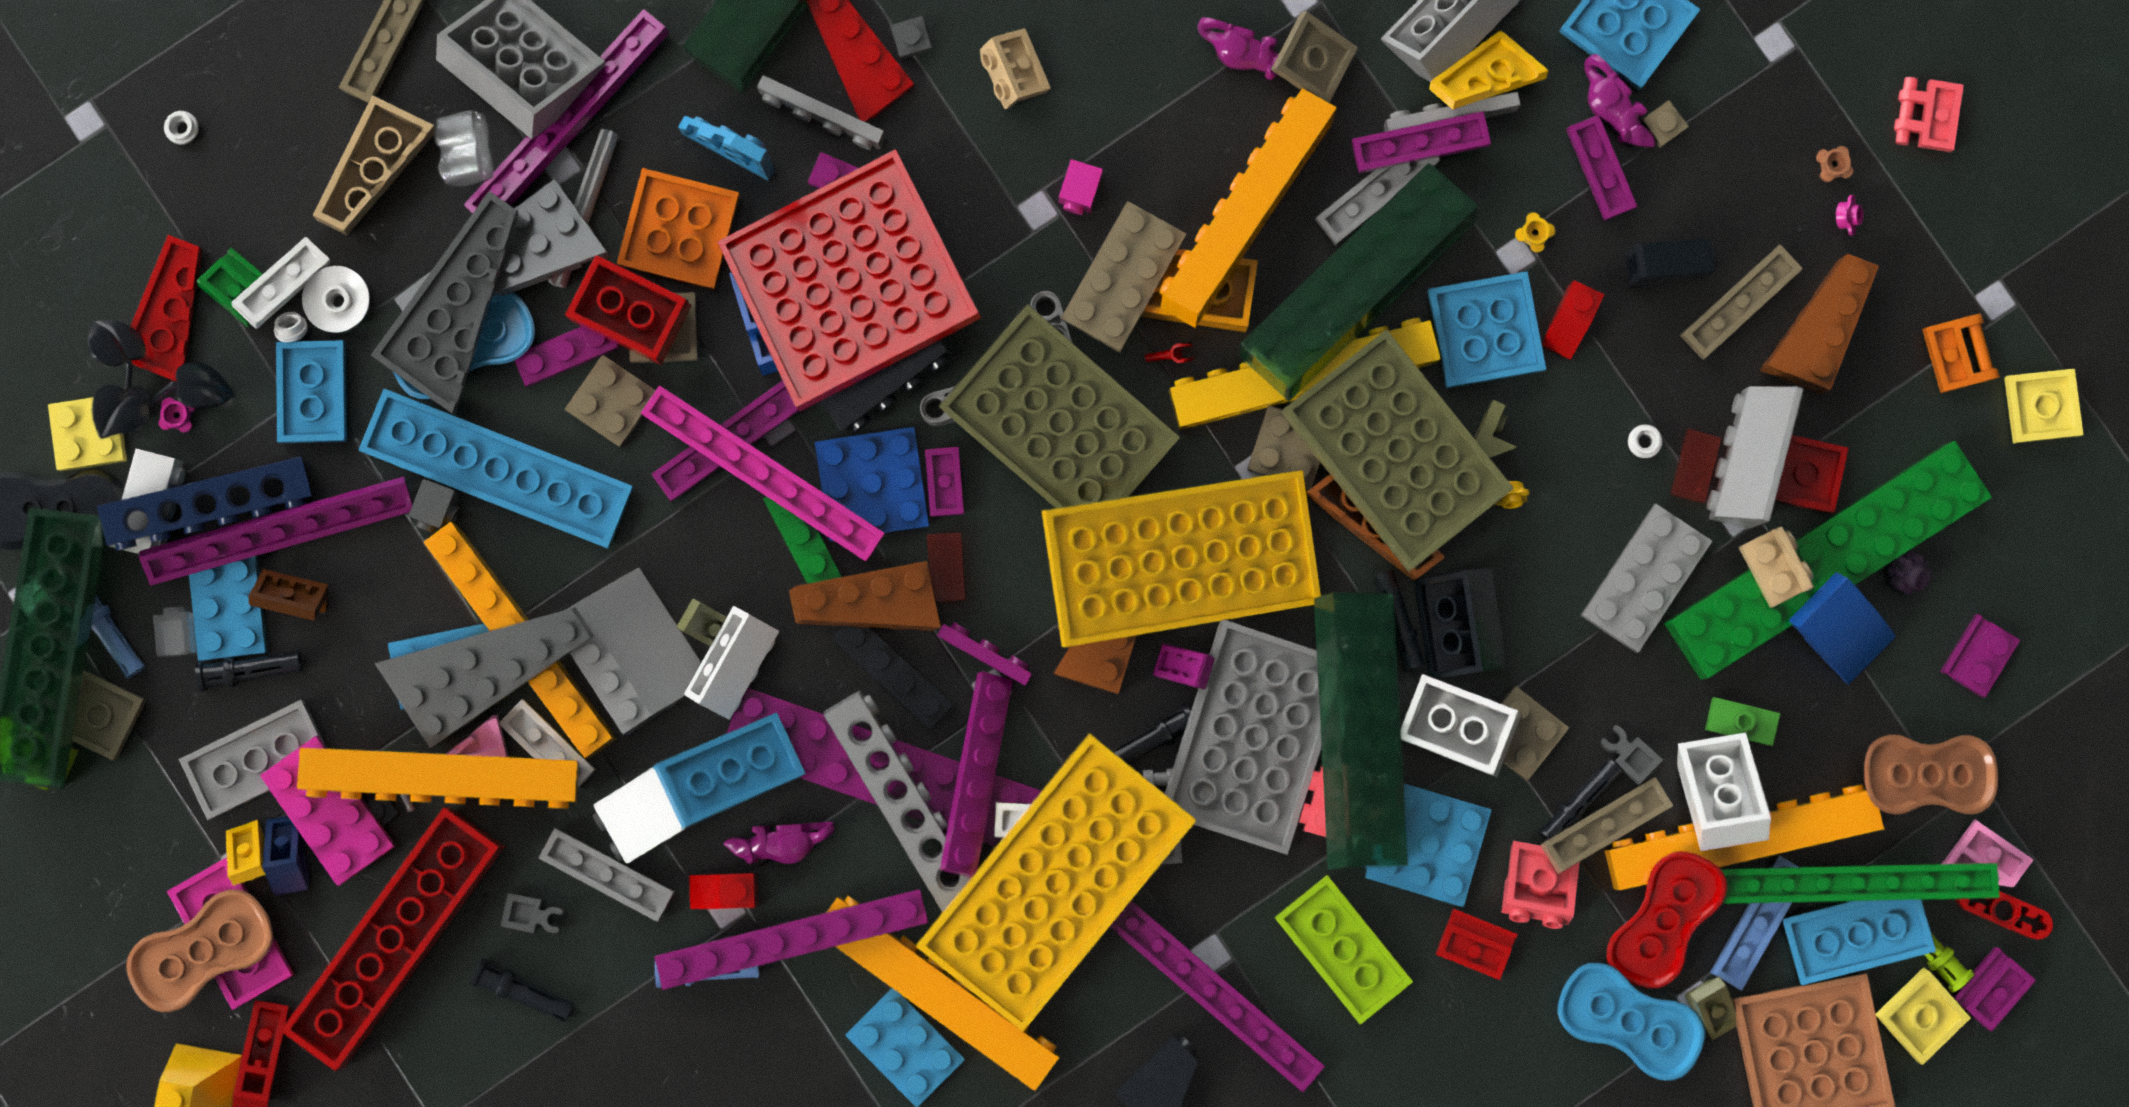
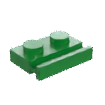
[197,248,263,328]

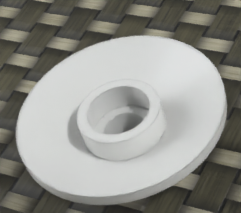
[302,266,370,333]

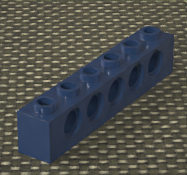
[97,457,312,551]

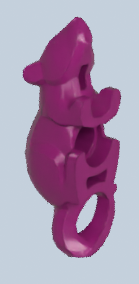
[1198,18,1279,80]
[1584,54,1655,147]
[724,822,834,864]

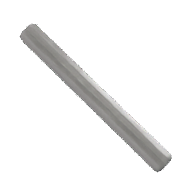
[548,129,618,288]

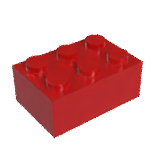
[565,255,692,366]

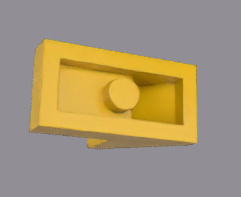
[226,820,265,886]

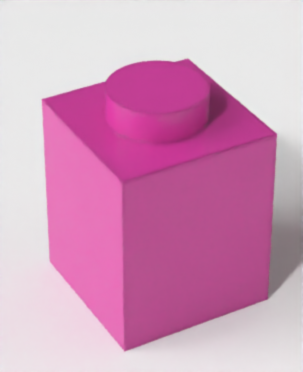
[1059,159,1103,215]

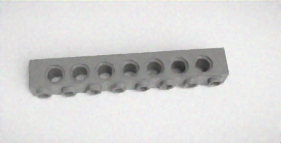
[824,690,970,912]

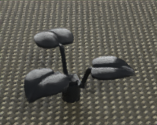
[87,320,233,439]

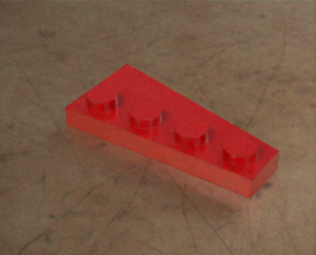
[807,0,915,123]
[130,235,202,381]

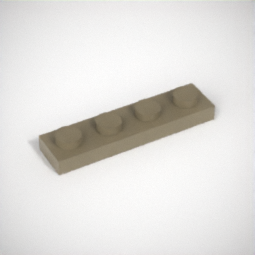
[339,0,425,103]
[1680,245,1803,360]
[1540,777,1673,874]

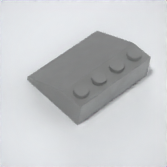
[436,0,605,139]
[1707,386,1803,529]
[566,567,702,735]

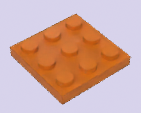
[617,168,740,290]

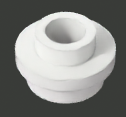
[164,111,199,145]
[274,312,308,342]
[1628,425,1662,458]

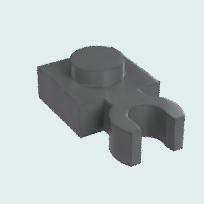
[1601,725,1663,786]
[501,893,565,933]

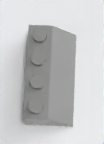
[1381,0,1520,82]

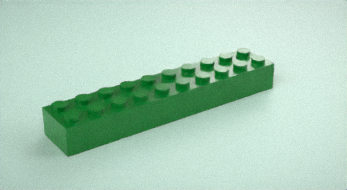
[1664,441,1992,680]

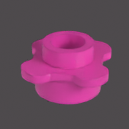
[1836,195,1864,235]
[158,397,195,433]

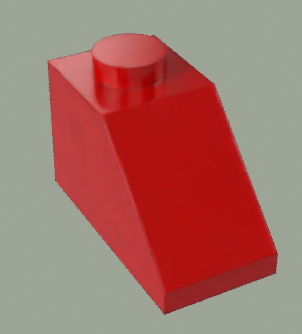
[1541,280,1605,360]
[689,872,758,909]

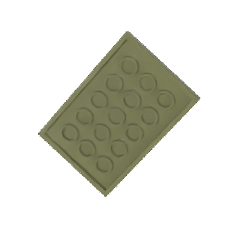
[938,304,1180,509]
[1281,329,1514,572]

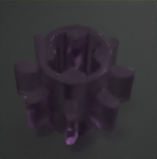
[1888,550,1932,595]

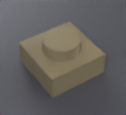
[1640,100,1689,148]

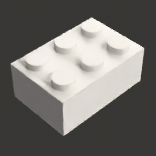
[1397,674,1522,777]
[1677,733,1771,851]

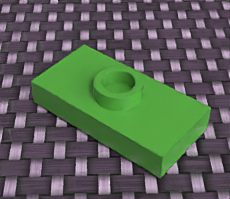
[1705,697,1780,746]

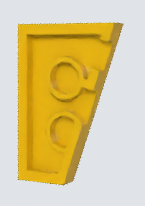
[1429,30,1549,109]

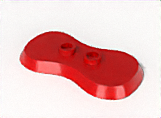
[1607,851,1727,989]

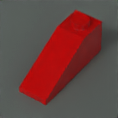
[232,1000,289,1107]

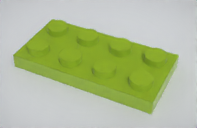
[1274,875,1413,1025]

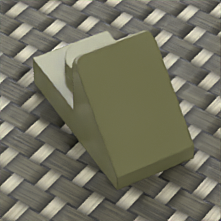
[1474,400,1517,459]
[676,598,727,647]
[1685,977,1736,1041]

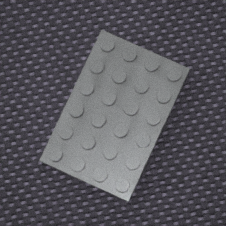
[1165,619,1349,855]

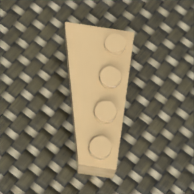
[313,95,437,235]

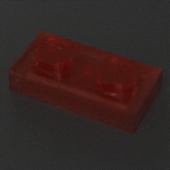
[1670,429,1721,504]
[927,533,965,602]

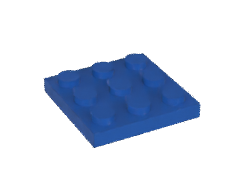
[815,427,929,542]

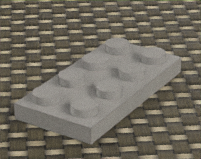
[1580,504,1712,653]
[179,700,326,820]

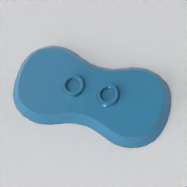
[394,292,535,399]
[1558,963,1705,1081]

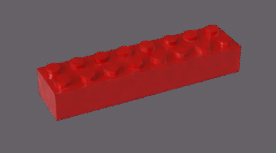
[281,807,506,1071]

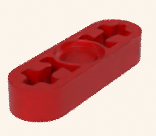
[1955,891,2053,940]

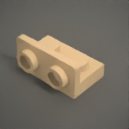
[980,28,1051,109]
[1739,526,1813,608]

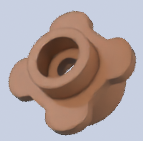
[1816,146,1853,182]

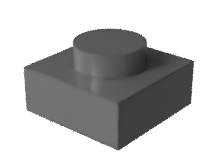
[890,16,932,60]

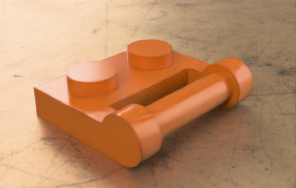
[1922,313,2000,393]

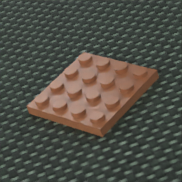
[1731,973,1895,1107]

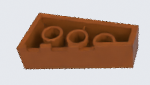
[1760,253,1879,395]
[1306,474,1445,581]
[789,561,941,631]
[1054,635,1136,695]

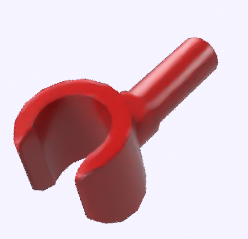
[1145,342,1194,363]

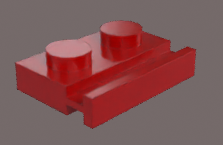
[1435,909,1518,980]

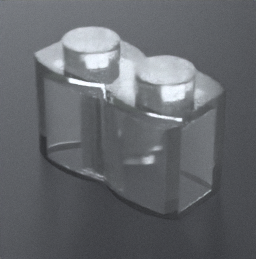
[434,110,493,187]

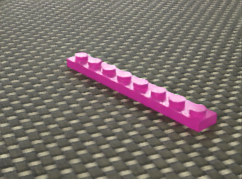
[641,385,885,562]

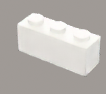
[110,449,185,554]
[684,606,779,720]

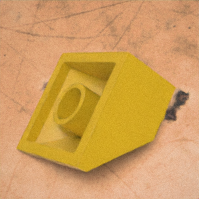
[154,1043,242,1107]

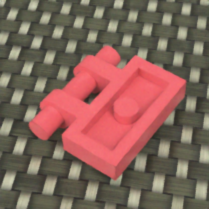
[1894,77,1964,152]

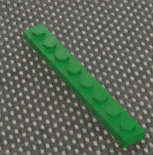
[1721,863,1999,904]

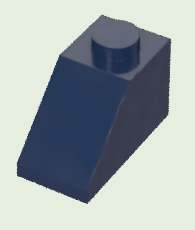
[263,816,310,896]

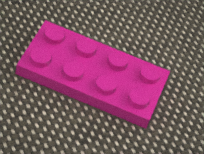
[260,736,396,886]
[167,857,295,1010]

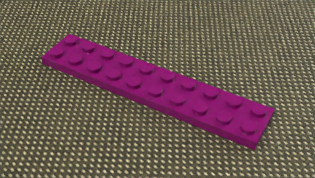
[726,688,1042,847]

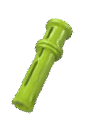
[1924,933,1974,993]

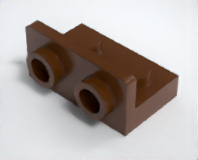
[249,569,328,621]

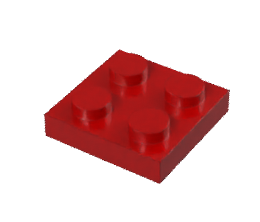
[1775,435,1849,514]

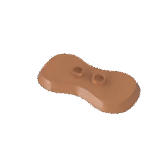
[1864,734,1998,815]
[126,890,273,1012]

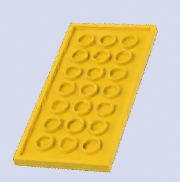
[1042,470,1322,647]
[916,733,1196,1032]

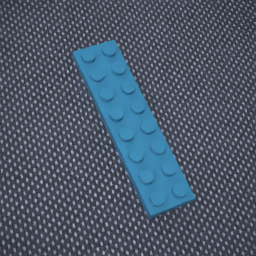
[358,389,634,549]

